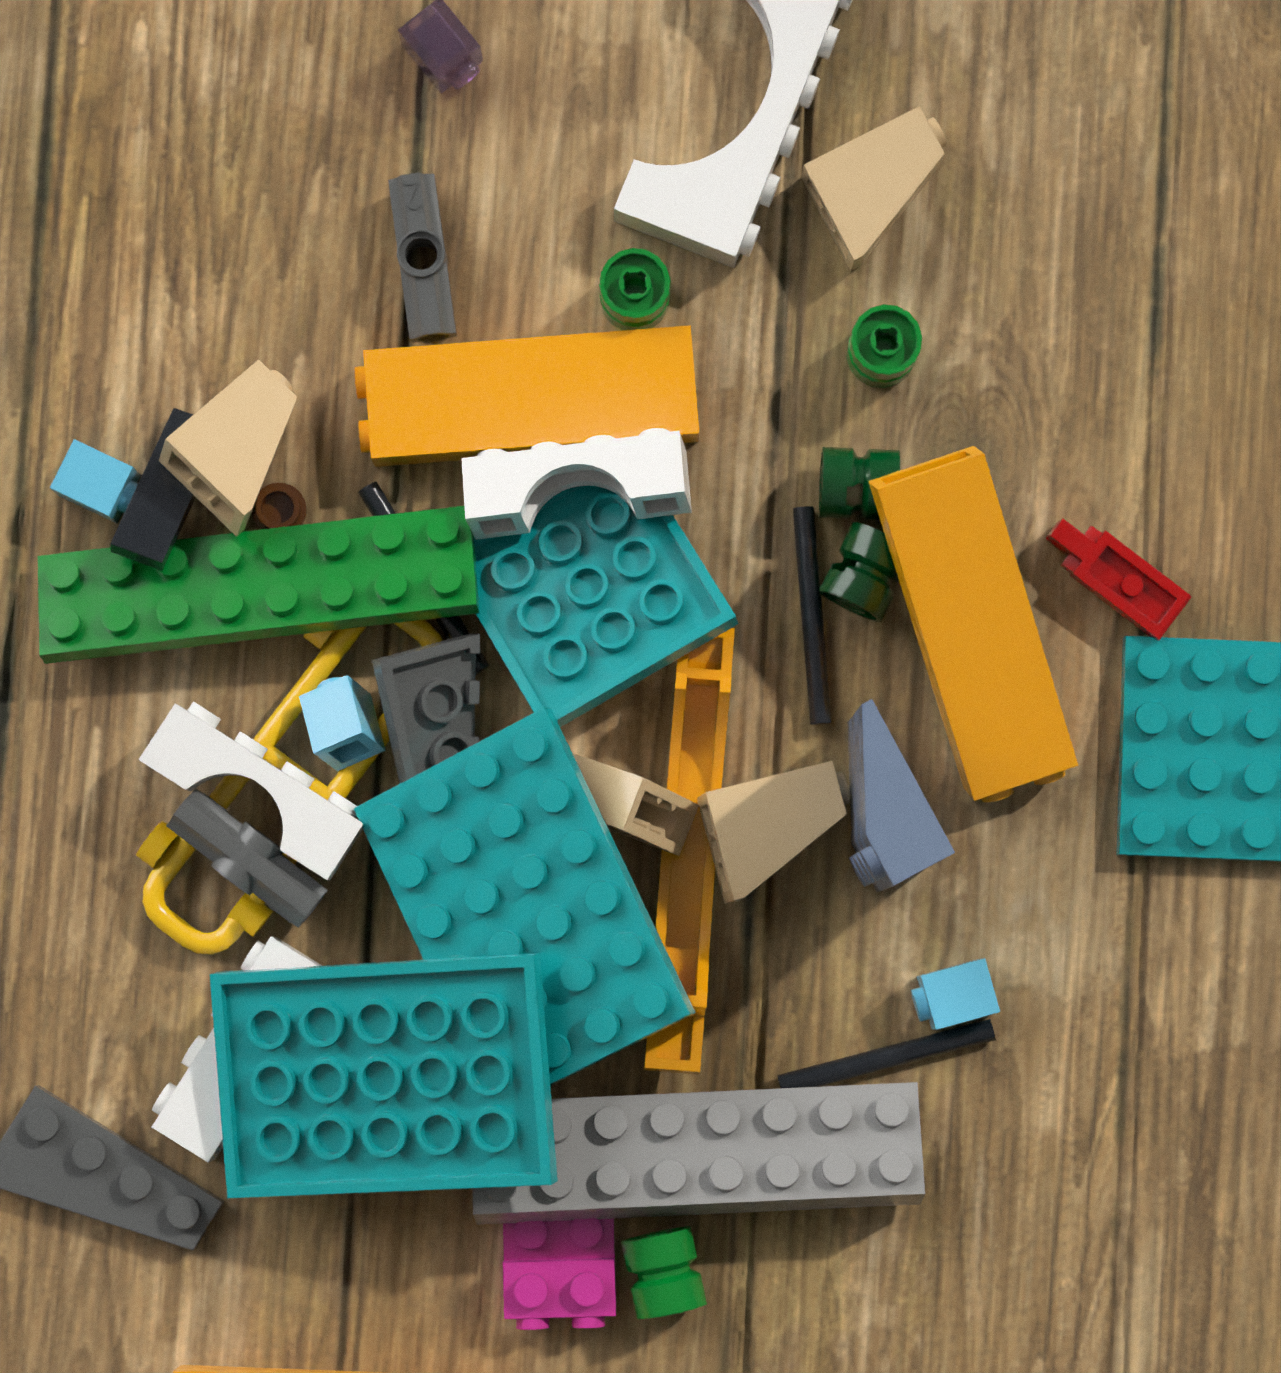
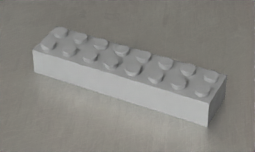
[472,1082,925,1225]

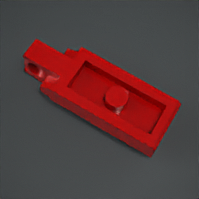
[1045,518,1192,641]

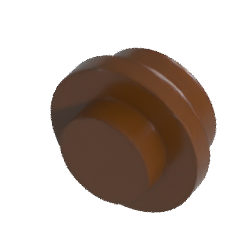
[252,483,307,530]

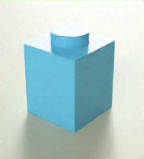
[50,439,141,523]
[299,675,386,771]
[911,958,1000,1030]

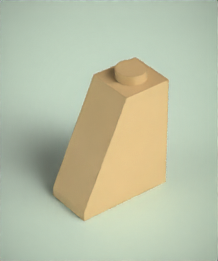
[801,106,947,271]
[159,359,297,537]
[573,753,699,856]
[697,761,850,904]

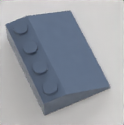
[847,699,955,892]

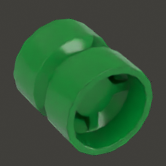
[599,248,671,330]
[846,304,922,388]
[621,1226,707,1319]

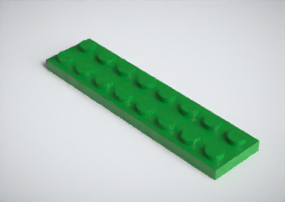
[37,506,480,664]

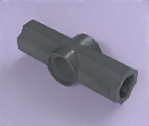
[388,172,457,343]
[166,788,328,928]

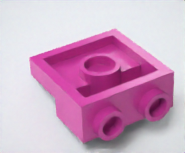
[503,1218,616,1330]

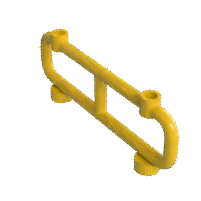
[136,620,442,955]

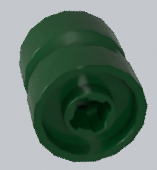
[818,447,900,520]
[818,522,899,623]

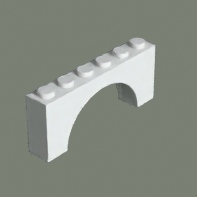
[614,0,853,268]

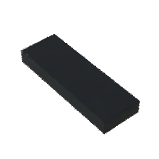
[110,408,196,571]

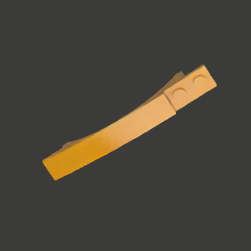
[644,628,735,1075]

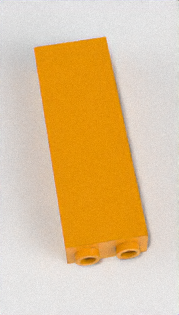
[355,325,699,467]
[868,446,1079,803]

